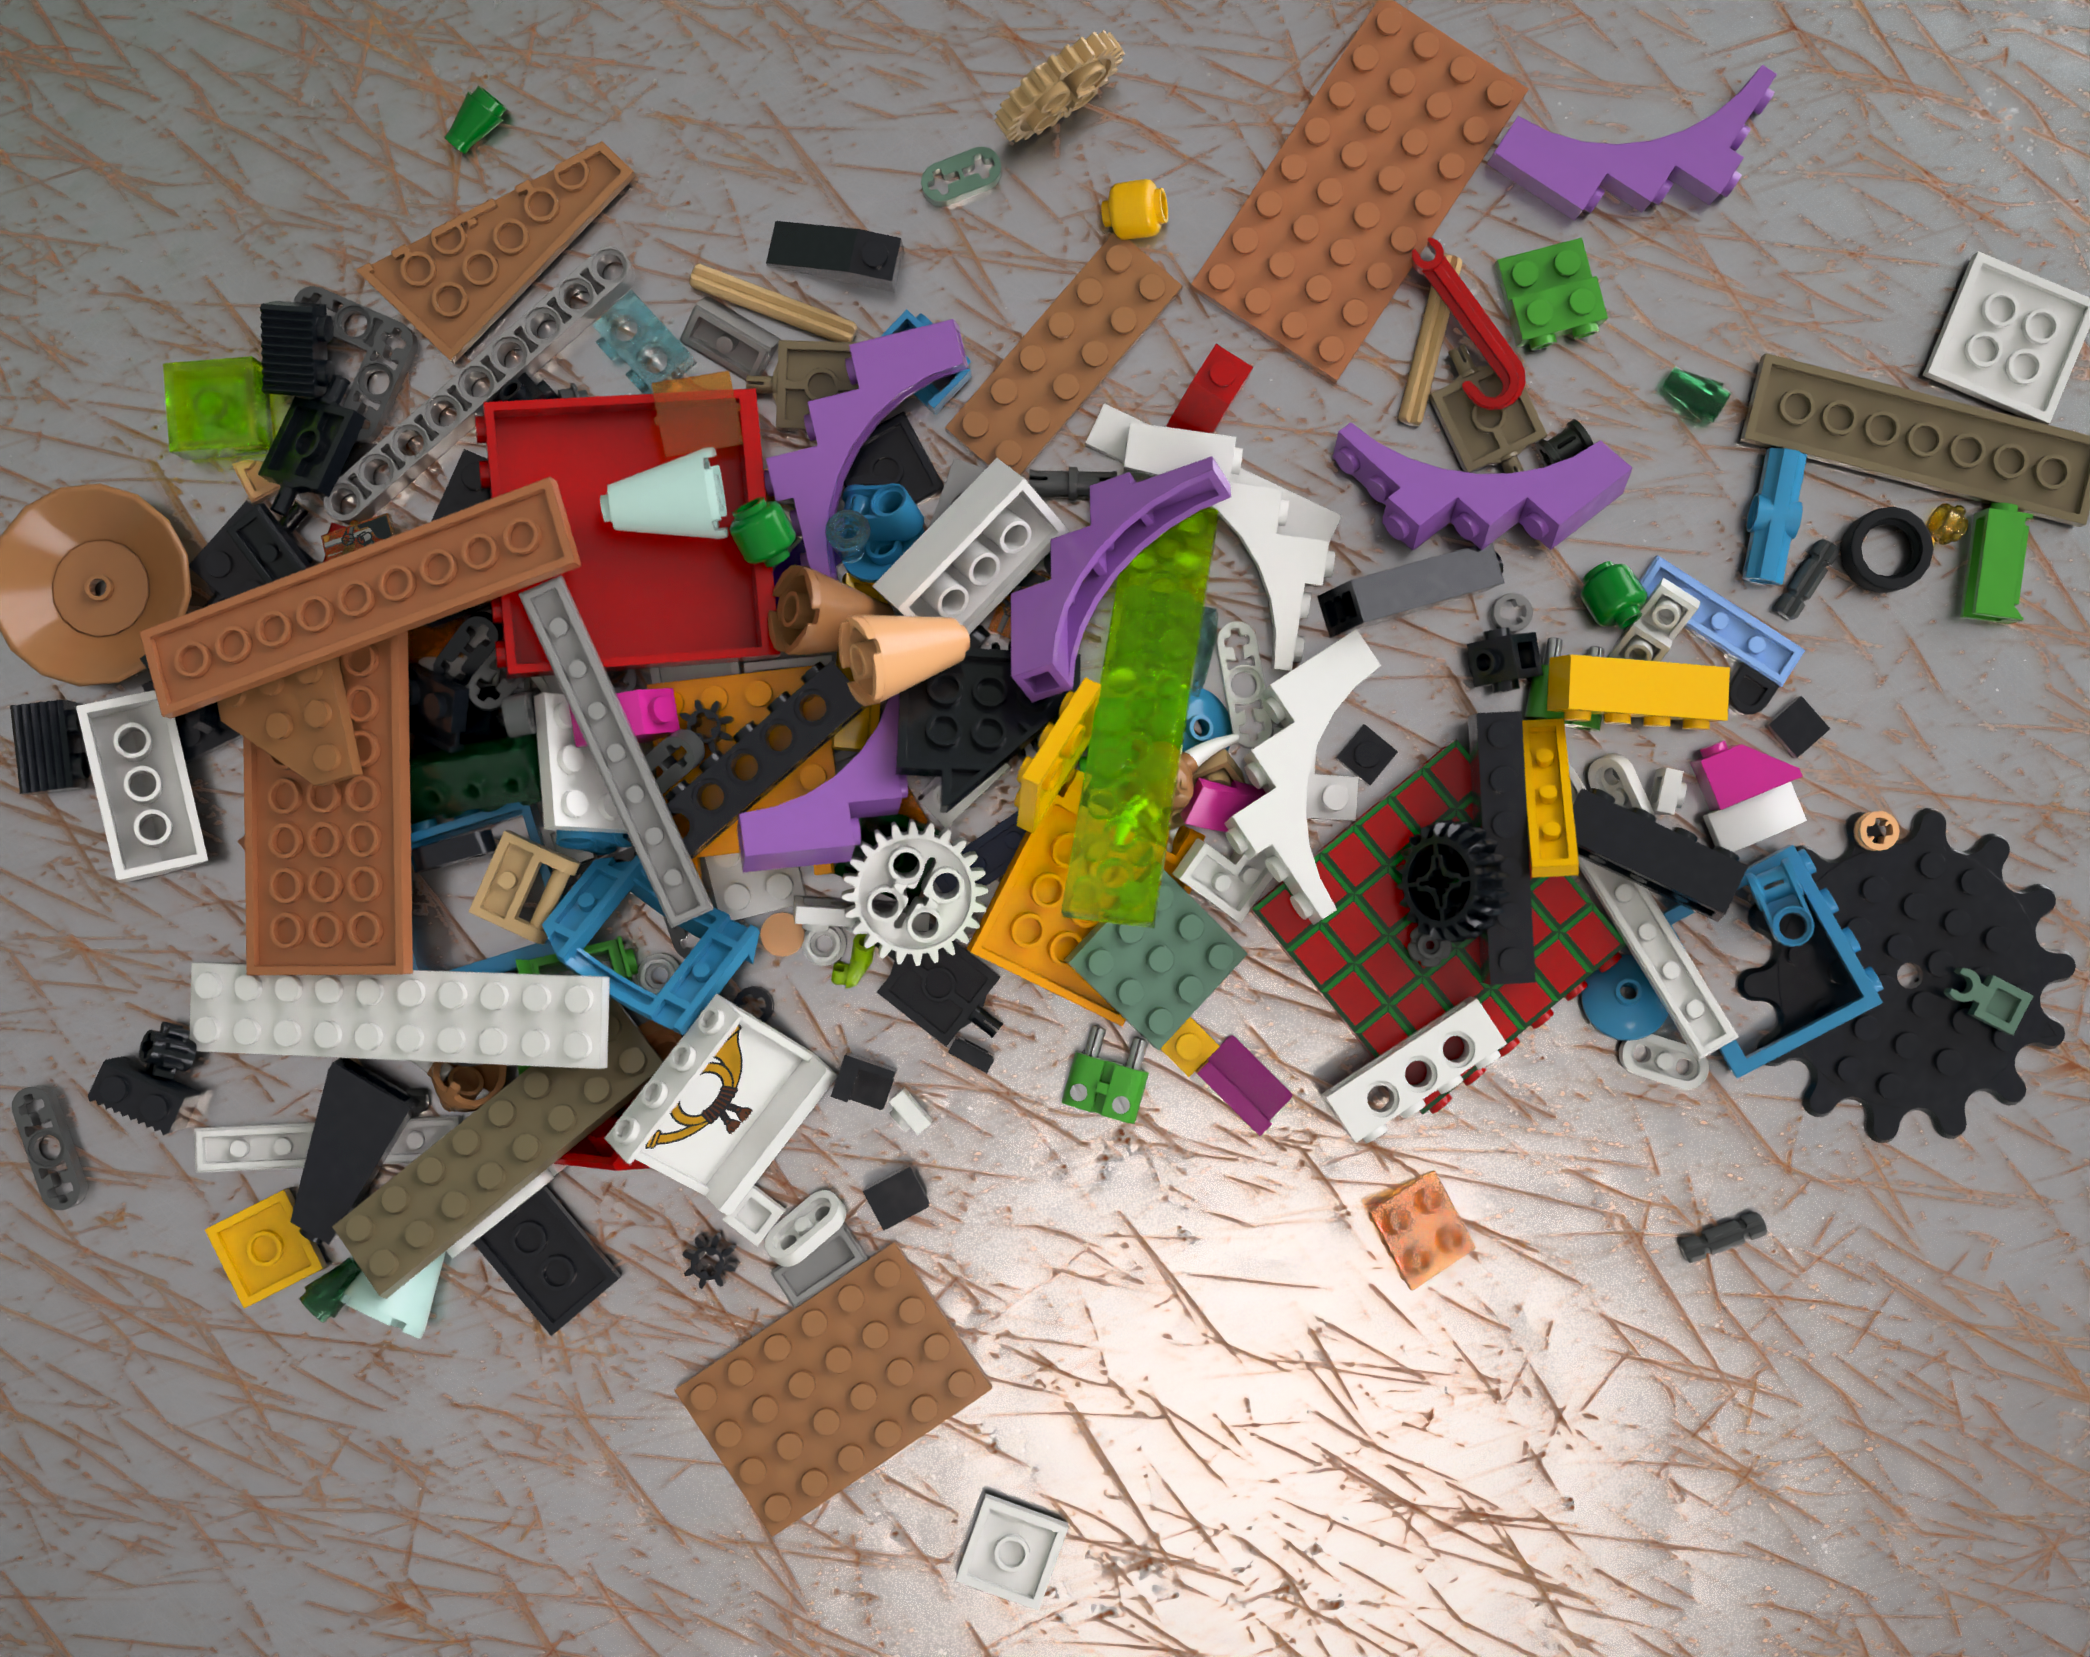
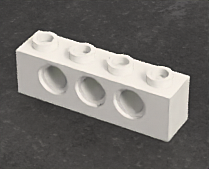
[1322,996,1507,1143]

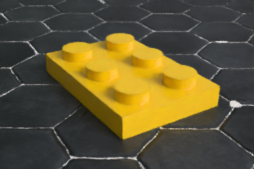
[1014,677,1101,834]

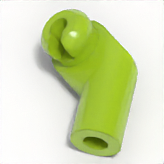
[831,934,875,989]

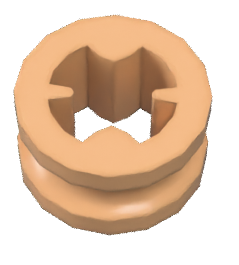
[1853,811,1900,851]

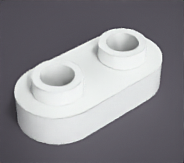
[1588,753,1654,815]
[1619,1034,1709,1090]
[765,1190,846,1267]

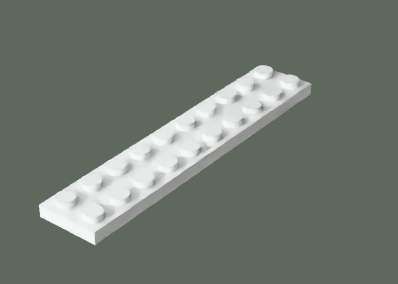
[189,962,610,1069]

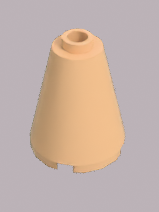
[838,615,970,706]

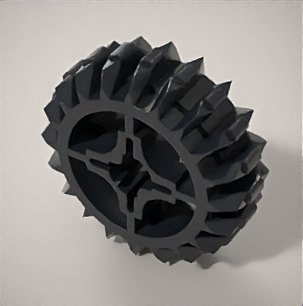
[1395,820,1511,943]

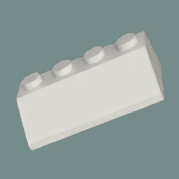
[872,458,1069,635]
[76,690,208,884]

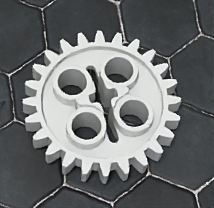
[841,819,988,966]

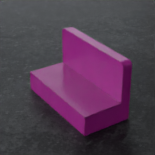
[1195,1035,1292,1136]

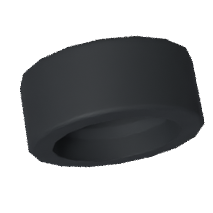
[1840,507,1934,593]

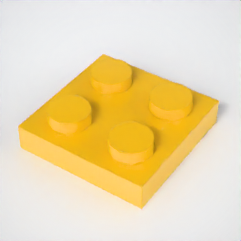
[204,1188,328,1309]

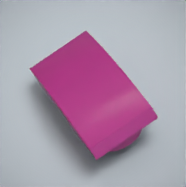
[1181,778,1266,832]

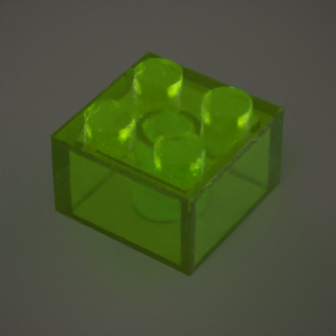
[163,356,273,460]

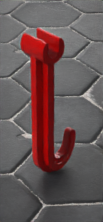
[1412,237,1526,411]

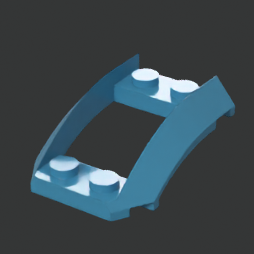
[542,856,760,1035]

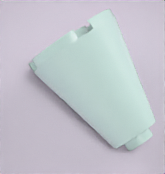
[600,447,728,539]
[339,1251,446,1339]

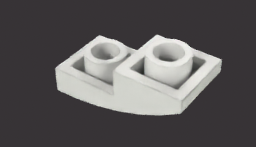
[1609,578,1700,662]
[1703,781,1807,852]

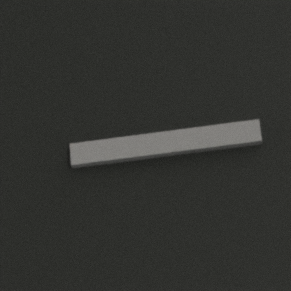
[518,576,714,928]

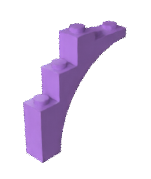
[1487,64,1777,221]
[764,319,969,580]
[1333,422,1633,551]
[1011,456,1231,702]
[737,693,908,873]

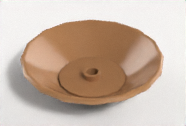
[0,483,192,687]

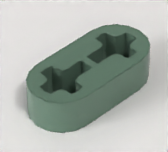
[921,146,1002,207]

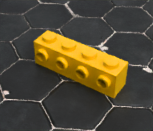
[1547,655,1730,730]

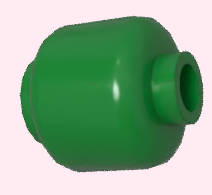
[729,497,796,568]
[1580,561,1647,629]

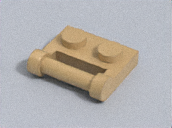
[468,830,580,945]

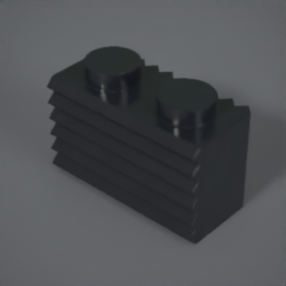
[260,301,334,397]
[10,700,90,795]
[88,1056,201,1135]

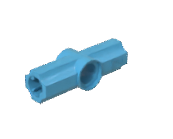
[1742,448,1807,586]

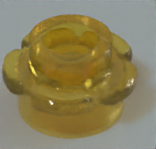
[1927,503,1968,545]

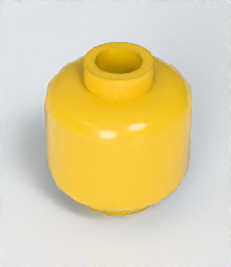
[1101,179,1168,240]

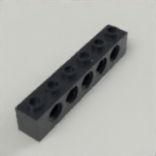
[627,661,868,859]

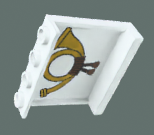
[604,993,838,1216]

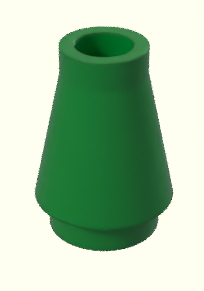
[444,86,507,154]

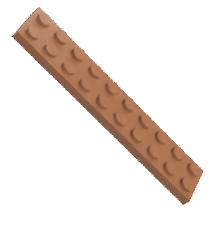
[140,477,582,719]

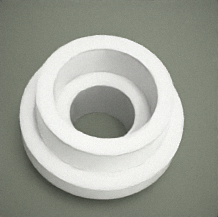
[802,926,846,966]
[637,953,680,995]

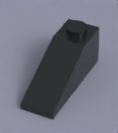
[766,221,904,293]

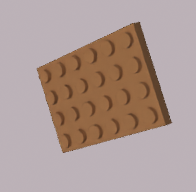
[674,1240,993,1537]

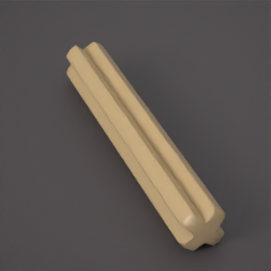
[1398,254,1463,426]
[689,264,857,342]

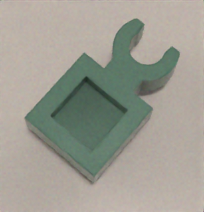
[1944,967,2033,1035]

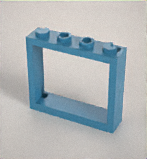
[411,792,564,973]
[1662,845,1884,1079]

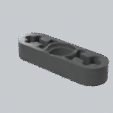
[12,1085,88,1210]

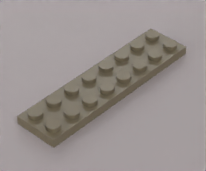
[1740,353,2090,527]
[332,999,664,1299]

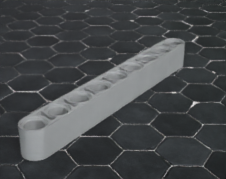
[323,246,635,526]

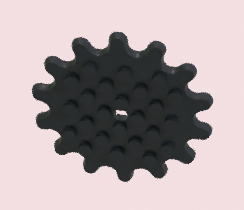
[1736,808,2076,1143]

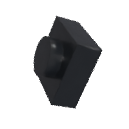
[1335,724,1398,786]

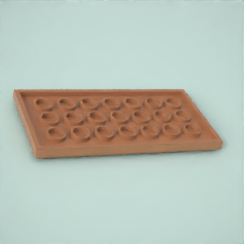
[1190,0,1529,384]
[243,631,413,975]

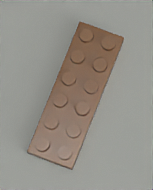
[945,232,1183,476]

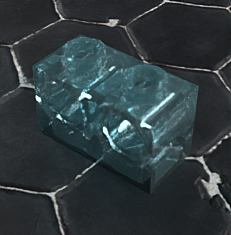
[592,290,697,394]

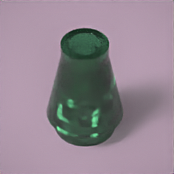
[1662,366,1732,423]
[299,1257,362,1323]

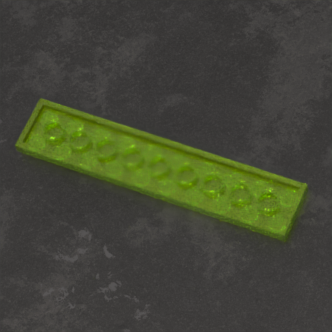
[1061,508,1219,928]

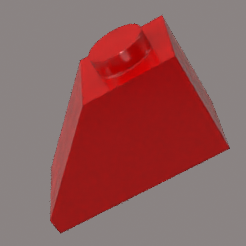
[1166,344,1253,434]

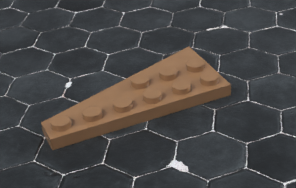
[356,141,636,364]

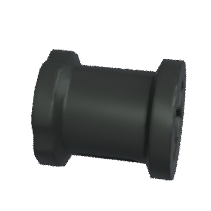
[1536,419,1593,467]

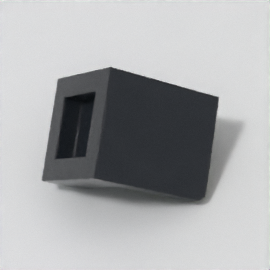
[831,1052,898,1110]
[863,1162,930,1231]

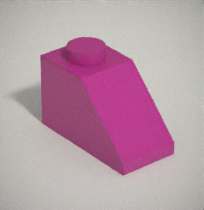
[569,688,680,747]
[1690,740,1803,811]

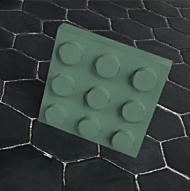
[1064,863,1248,1051]

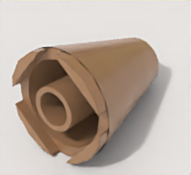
[768,565,895,655]

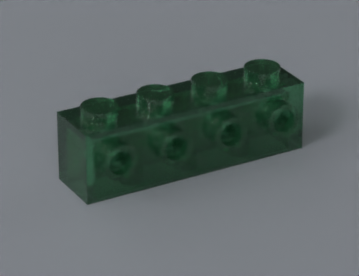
[410,732,542,824]

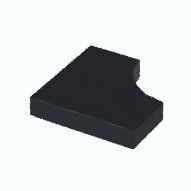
[844,411,944,506]

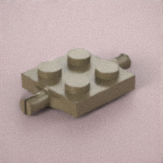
[746,340,859,432]
[1429,344,1548,473]

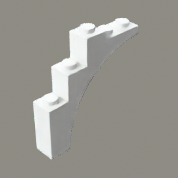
[1123,422,1335,671]
[1224,629,1381,925]

